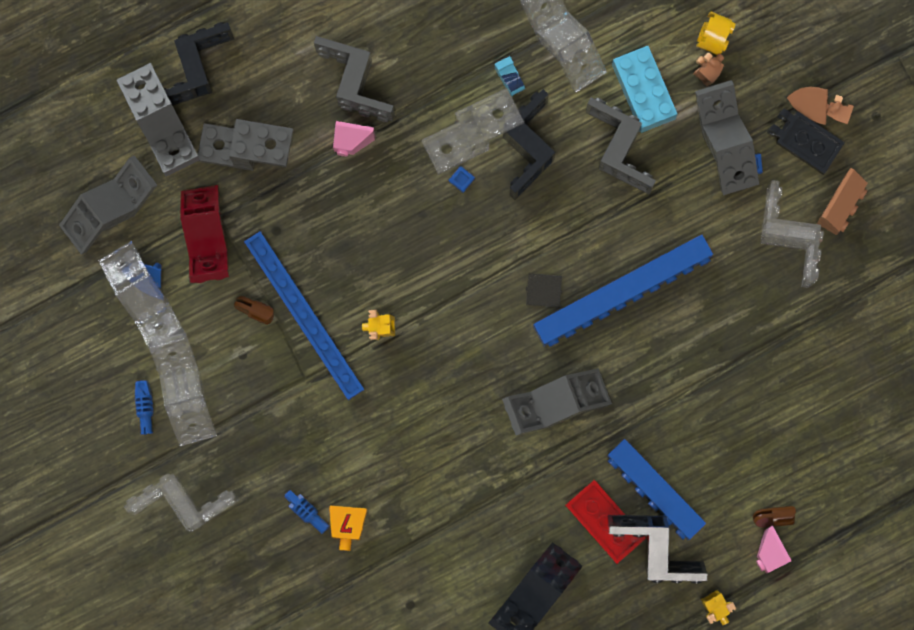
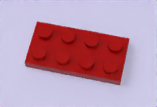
[565,480,646,564]

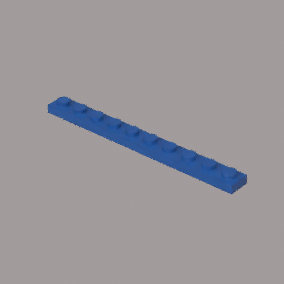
[244,232,364,401]

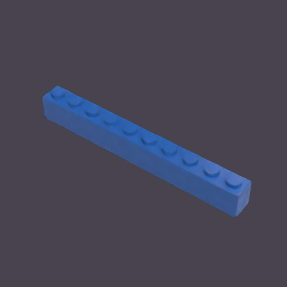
[533,235,713,347]

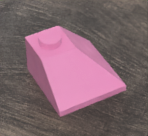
[333,121,376,156]
[756,526,791,573]

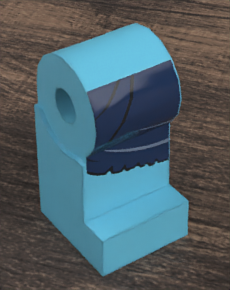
[495,56,525,96]

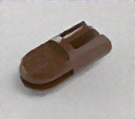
[234,296,274,324]
[753,506,796,527]

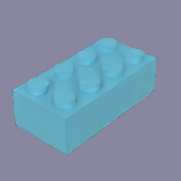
[612,46,677,133]

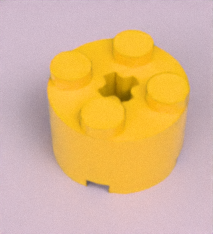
[696,11,736,55]

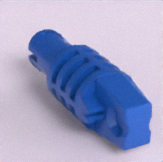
[135,381,154,435]
[284,490,329,534]

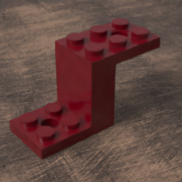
[180,185,229,283]

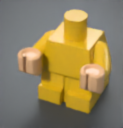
[362,310,395,340]
[701,590,736,625]

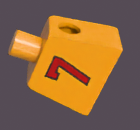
[329,506,367,551]

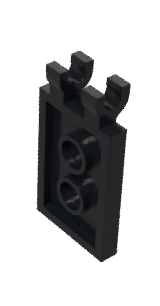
[767,108,845,175]

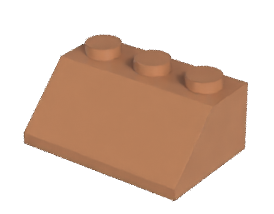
[817,168,868,235]

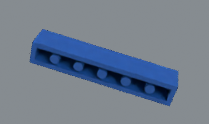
[607,439,706,540]

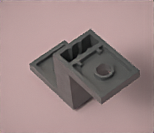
[314,36,395,122]
[117,63,200,177]
[695,80,759,195]
[586,97,656,195]
[198,119,294,171]
[59,156,157,255]
[502,368,612,436]

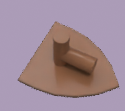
[787,87,828,125]

